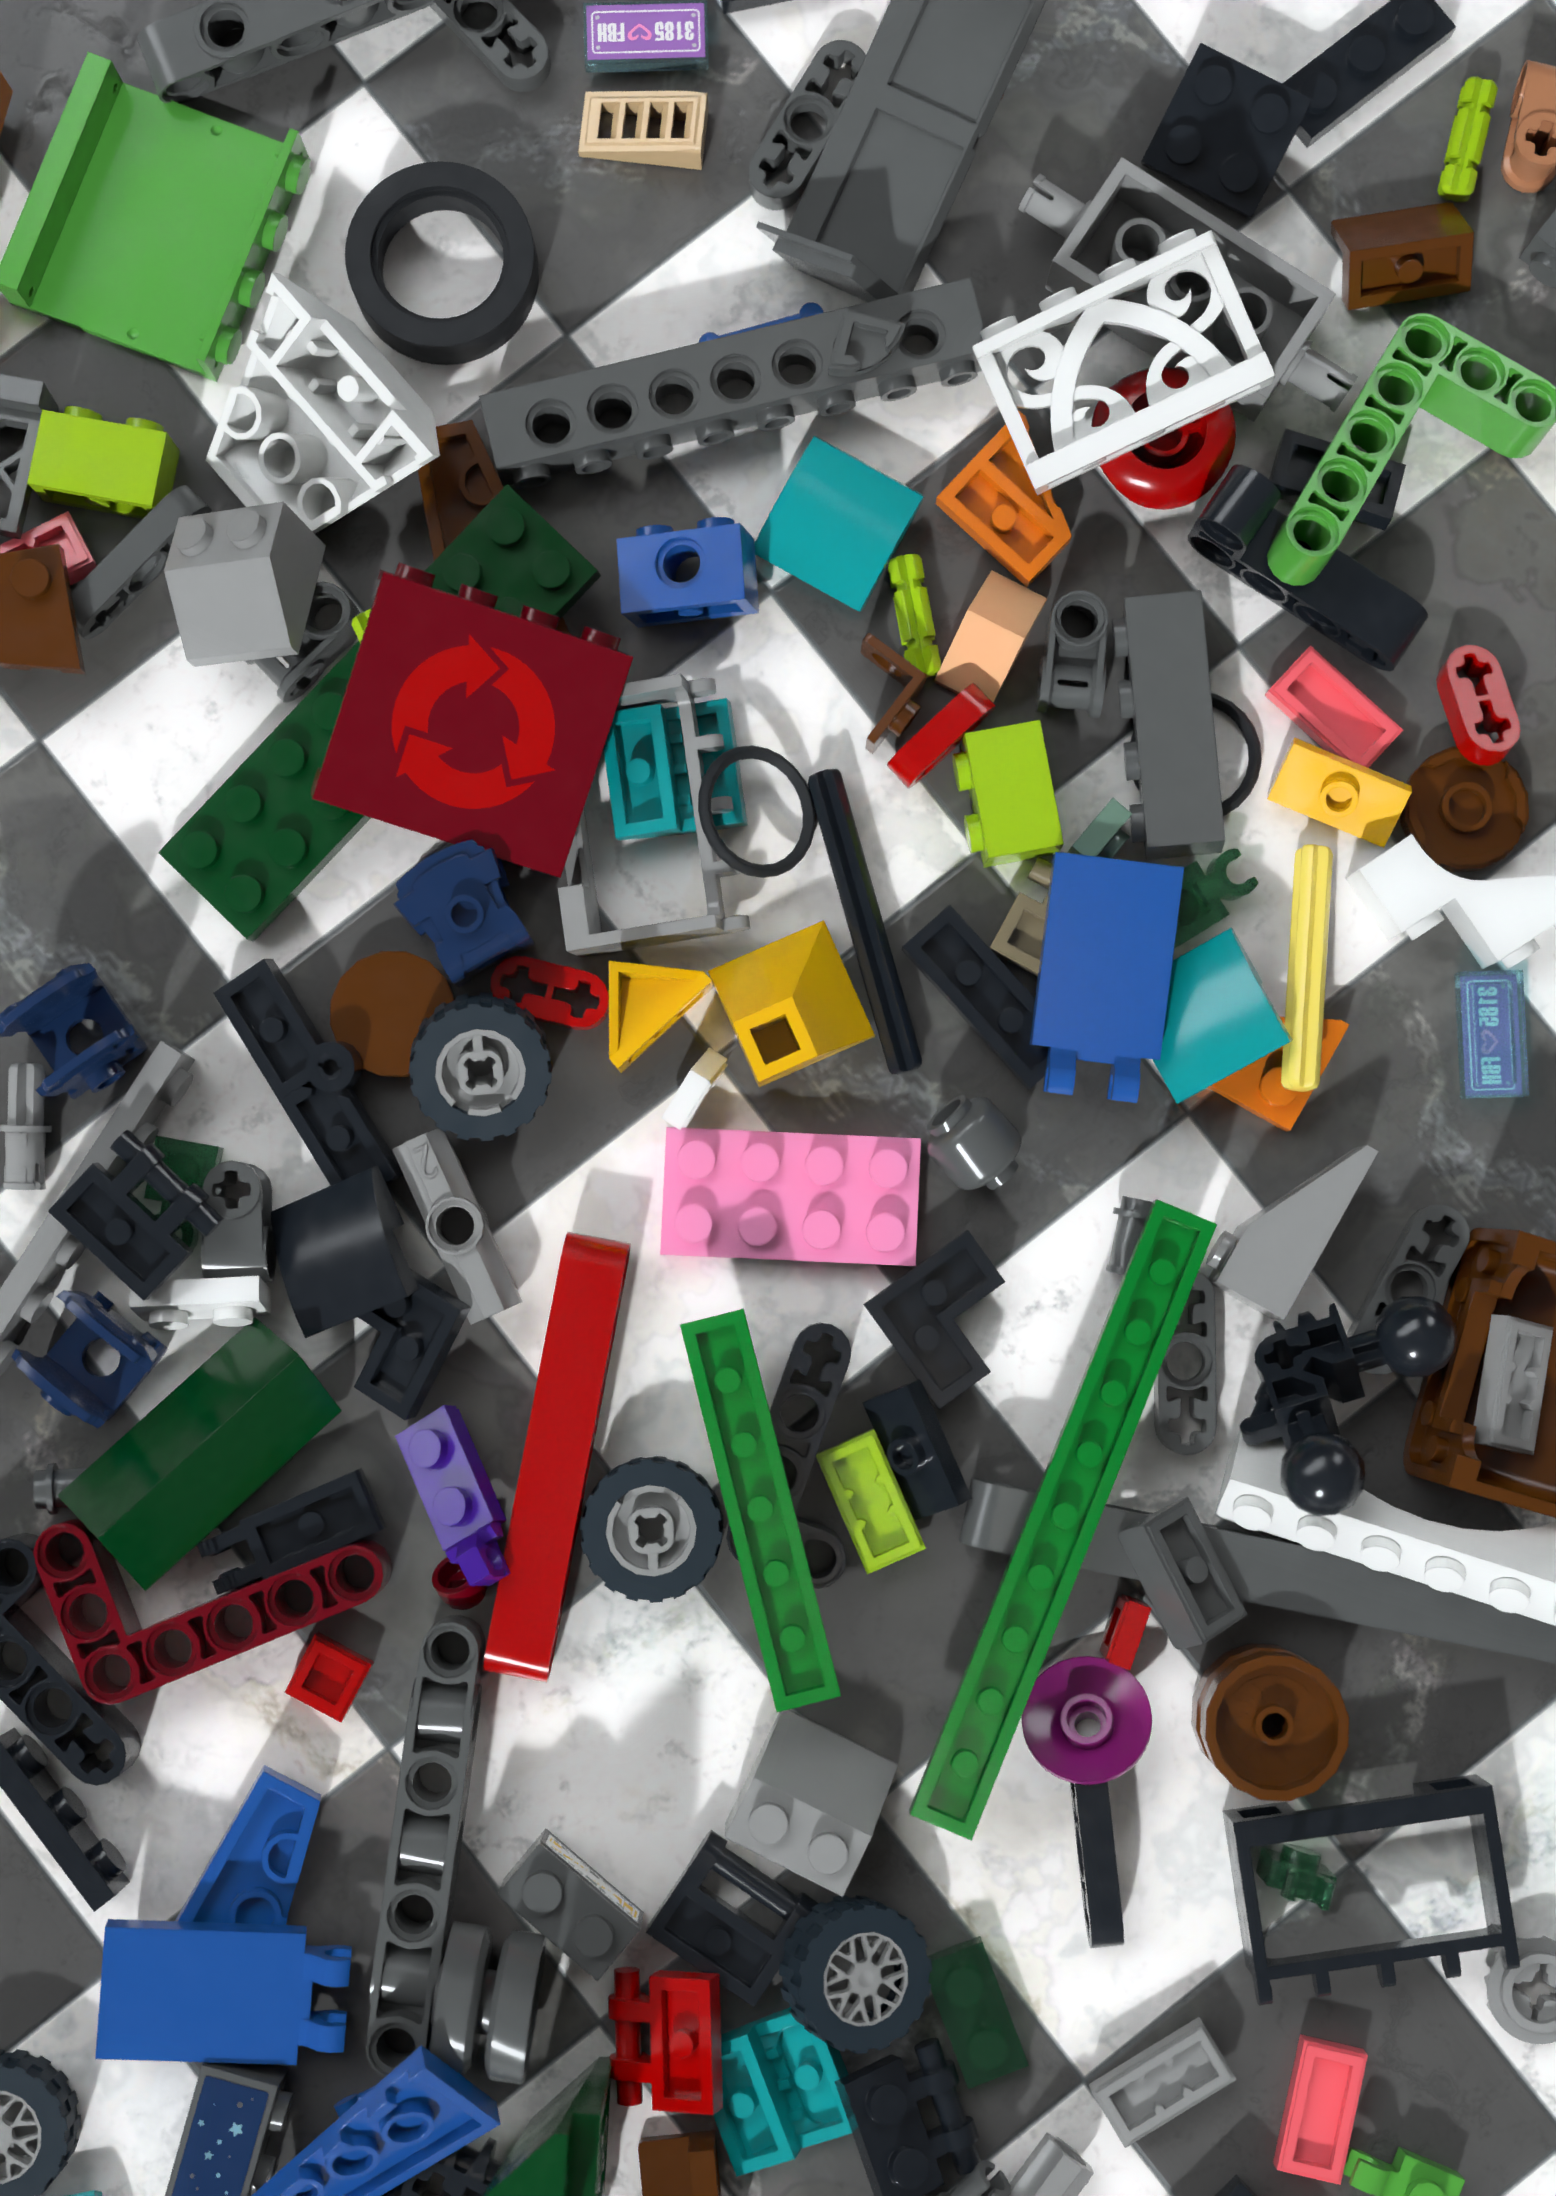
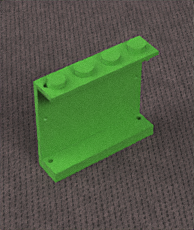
[0,52,311,382]

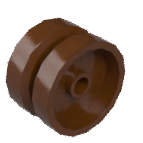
[1191,1643,1349,1801]

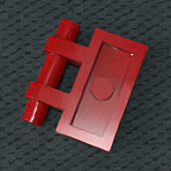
[608,1966,723,2115]

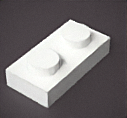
[129,1276,271,1330]

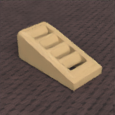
[578,91,709,170]

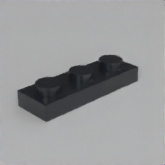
[1282,0,1456,148]
[901,905,1049,1090]
[0,1728,130,1912]

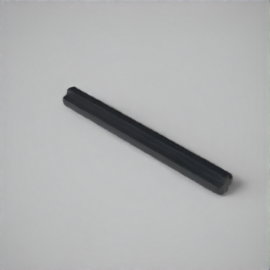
[808,769,922,1074]

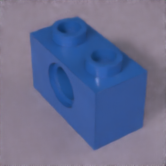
[616,517,759,627]

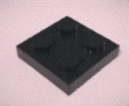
[1141,43,1313,220]

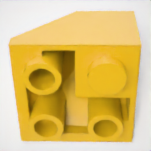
[708,920,875,1087]

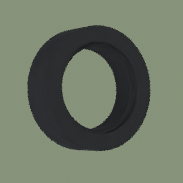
[345,161,539,365]

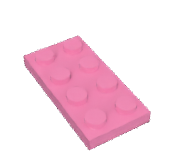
[660,1127,921,1266]

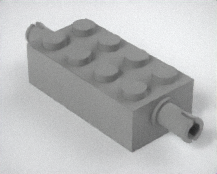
[1019,157,1358,422]

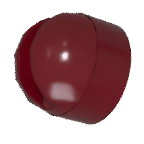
[432,1557,488,1610]

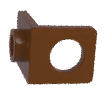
[861,633,927,754]

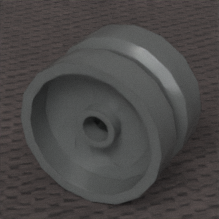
[430,1921,547,2085]

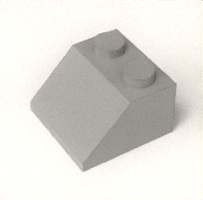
[164,502,326,667]
[724,1709,898,1897]

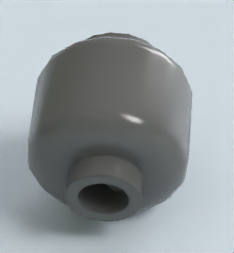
[927,1095,1022,1190]

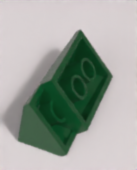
[57,1317,342,1592]
[482,2057,611,2196]

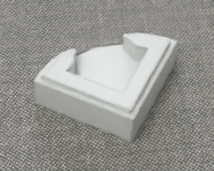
[662,1047,728,1130]

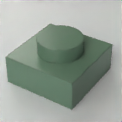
[1067,798,1132,858]

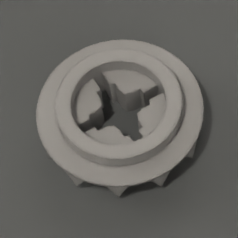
[1484,1935,1556,2044]

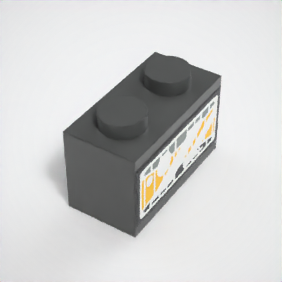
[497,1829,644,1982]

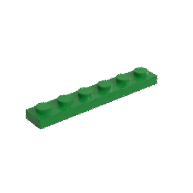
[680,1308,841,1712]

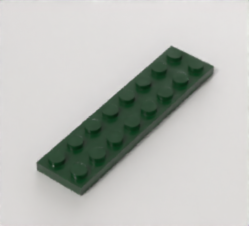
[158,484,601,942]

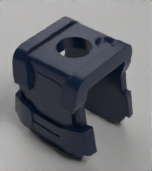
[393,840,535,987]
[0,963,148,1099]
[11,1290,168,1428]

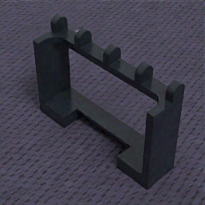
[1223,1774,1520,2006]

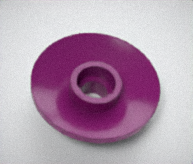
[1021,1656,1152,1785]

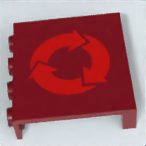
[310,562,633,878]

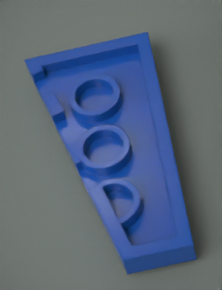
[175,1765,321,1925]
[251,2045,501,2196]

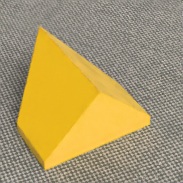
[609,961,713,1073]

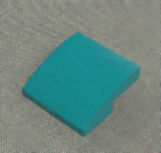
[755,436,925,612]
[603,698,748,840]
[1153,928,1292,1104]
[713,2007,852,2177]

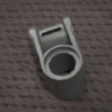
[245,582,360,703]
[1035,590,1109,718]
[201,1161,276,1283]

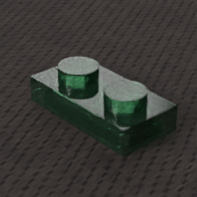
[927,1936,1029,2089]

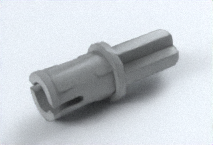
[0,1063,52,1190]

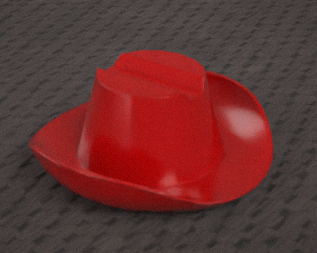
[1091,367,1236,509]

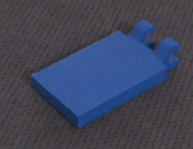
[1030,852,1184,1103]
[95,1919,352,2065]

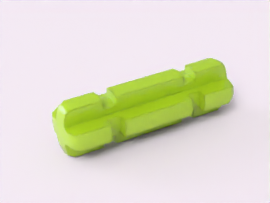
[1437,77,1498,203]
[888,554,941,678]

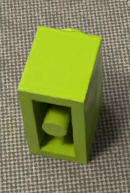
[27,406,180,519]
[952,720,1064,868]

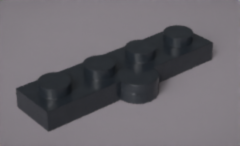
[213,959,403,1185]

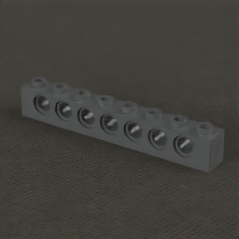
[479,277,984,489]

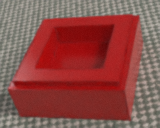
[1099,1594,1152,1670]
[284,1632,374,1722]

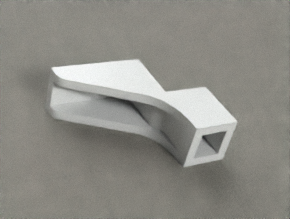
[1346,834,1556,969]

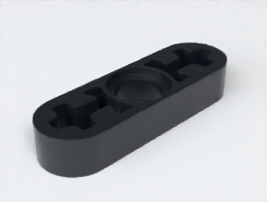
[1070,1782,1124,1948]

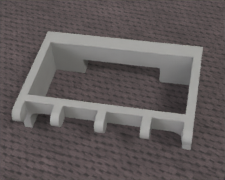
[558,673,751,957]

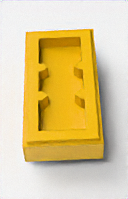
[1267,737,1412,848]

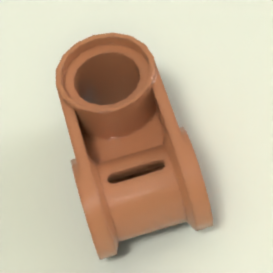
[1501,60,1556,193]

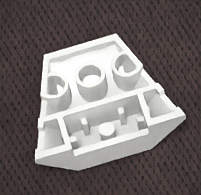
[206,273,440,534]

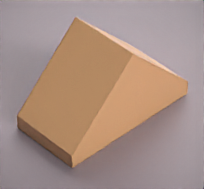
[934,570,1047,703]

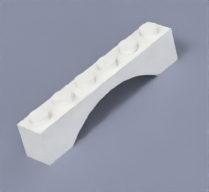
[1215,1430,1556,1626]

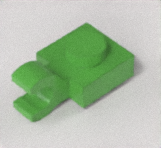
[1343,2147,1465,2196]

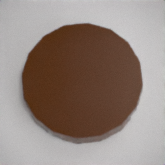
[1400,746,1529,872]
[330,951,456,1077]

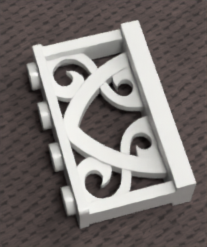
[972,229,1275,495]

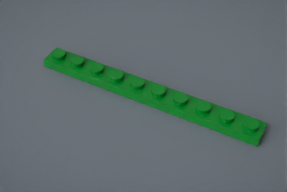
[909,1199,1217,1841]

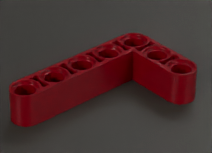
[33,1518,392,1705]

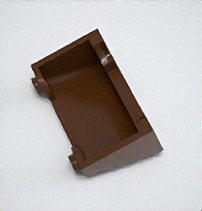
[1403,1228,1556,1518]

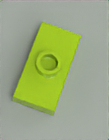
[816,1429,926,1574]

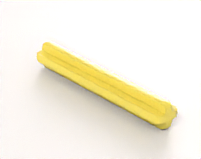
[1281,844,1333,1092]

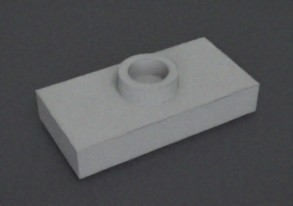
[1474,1314,1554,1455]
[1088,2017,1237,2148]

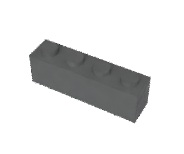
[1112,590,1225,860]

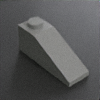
[1206,1145,1379,1320]

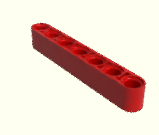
[483,1232,631,1682]

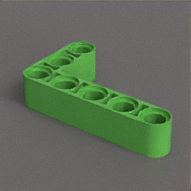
[1267,313,1556,586]

